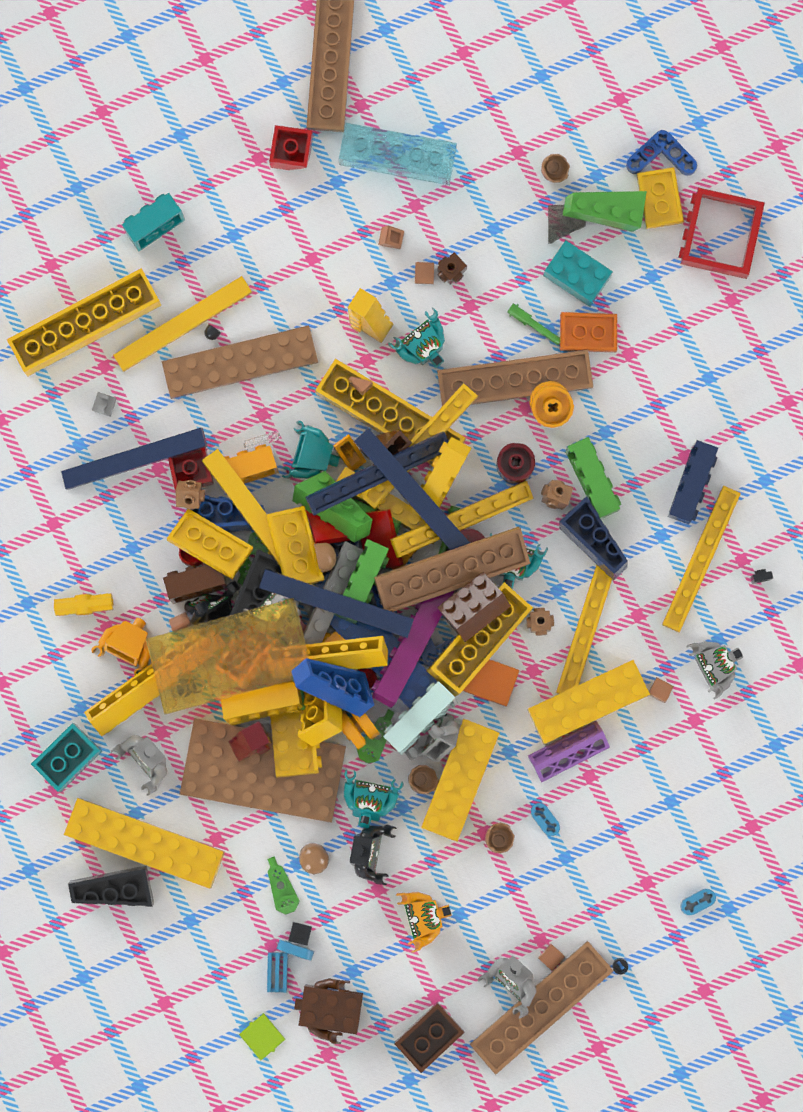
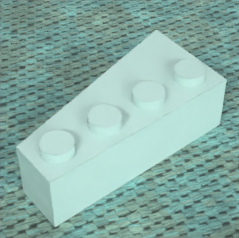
[383,681,458,755]

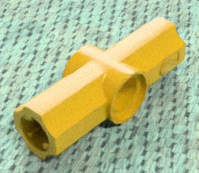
[54,593,114,616]

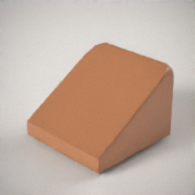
[378,225,404,249]
[415,262,434,284]
[349,376,373,395]
[169,612,191,633]
[649,677,674,703]
[538,943,565,971]

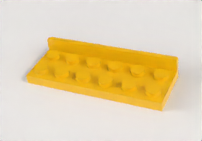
[266,670,322,778]

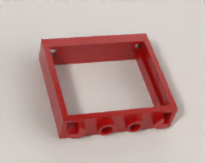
[678,188,765,279]

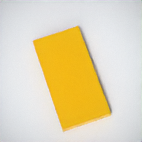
[266,506,325,584]
[167,509,253,579]

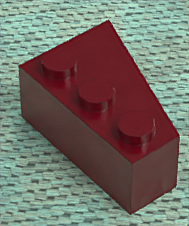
[228,721,273,762]

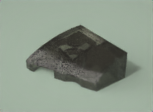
[548,205,586,244]

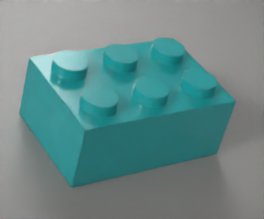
[122,193,185,252]
[543,240,613,307]
[31,723,102,792]

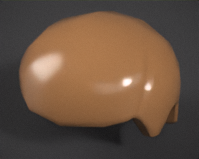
[541,154,570,183]
[314,543,337,572]
[408,765,439,794]
[485,822,515,854]
[299,843,329,875]

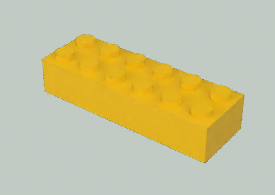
[426,582,533,696]
[527,660,650,745]
[421,719,500,842]

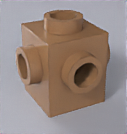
[175,480,205,509]
[541,480,573,510]
[526,608,554,636]

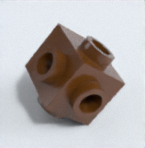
[437,252,467,285]

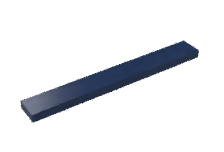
[61,428,208,490]
[354,428,470,550]
[305,431,449,515]
[259,569,414,638]

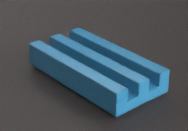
[267,952,288,993]

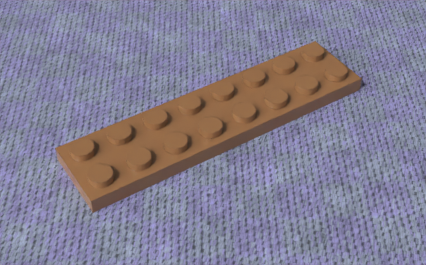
[306,0,354,132]
[162,325,318,399]
[437,350,593,406]
[374,527,530,612]
[470,941,613,1075]

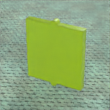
[239,1013,286,1061]

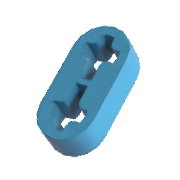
[531,803,560,836]
[680,889,716,915]
[276,939,315,961]

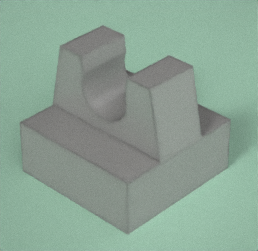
[92,392,117,417]

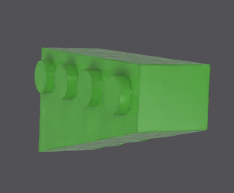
[563,191,647,232]
[565,437,621,519]
[292,471,372,543]
[335,539,390,625]

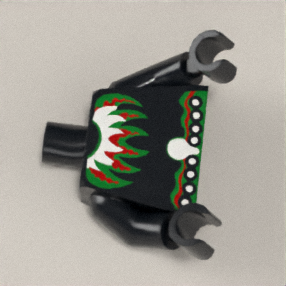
[184,580,240,629]
[350,824,397,885]

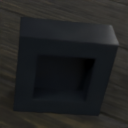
[750,569,773,584]
[288,922,312,946]

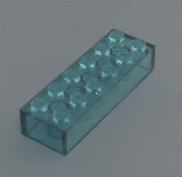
[339,123,457,185]

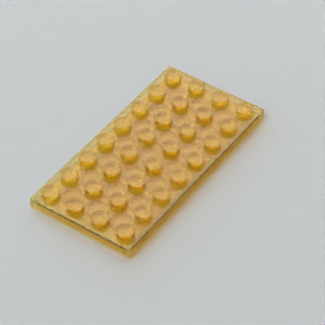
[146,598,309,714]

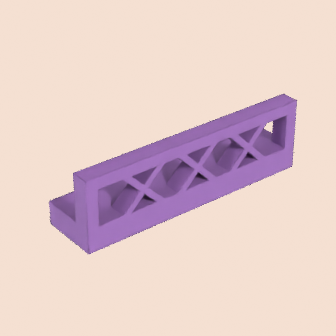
[528,721,610,783]

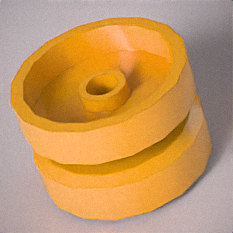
[529,381,574,428]
[342,711,380,750]

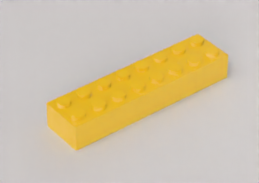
[6,268,162,377]
[315,358,466,465]
[64,798,225,889]

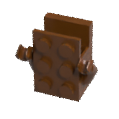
[294,978,363,1044]

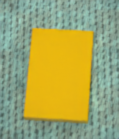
[637,167,684,229]

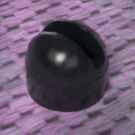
[204,324,221,340]
[612,958,628,975]

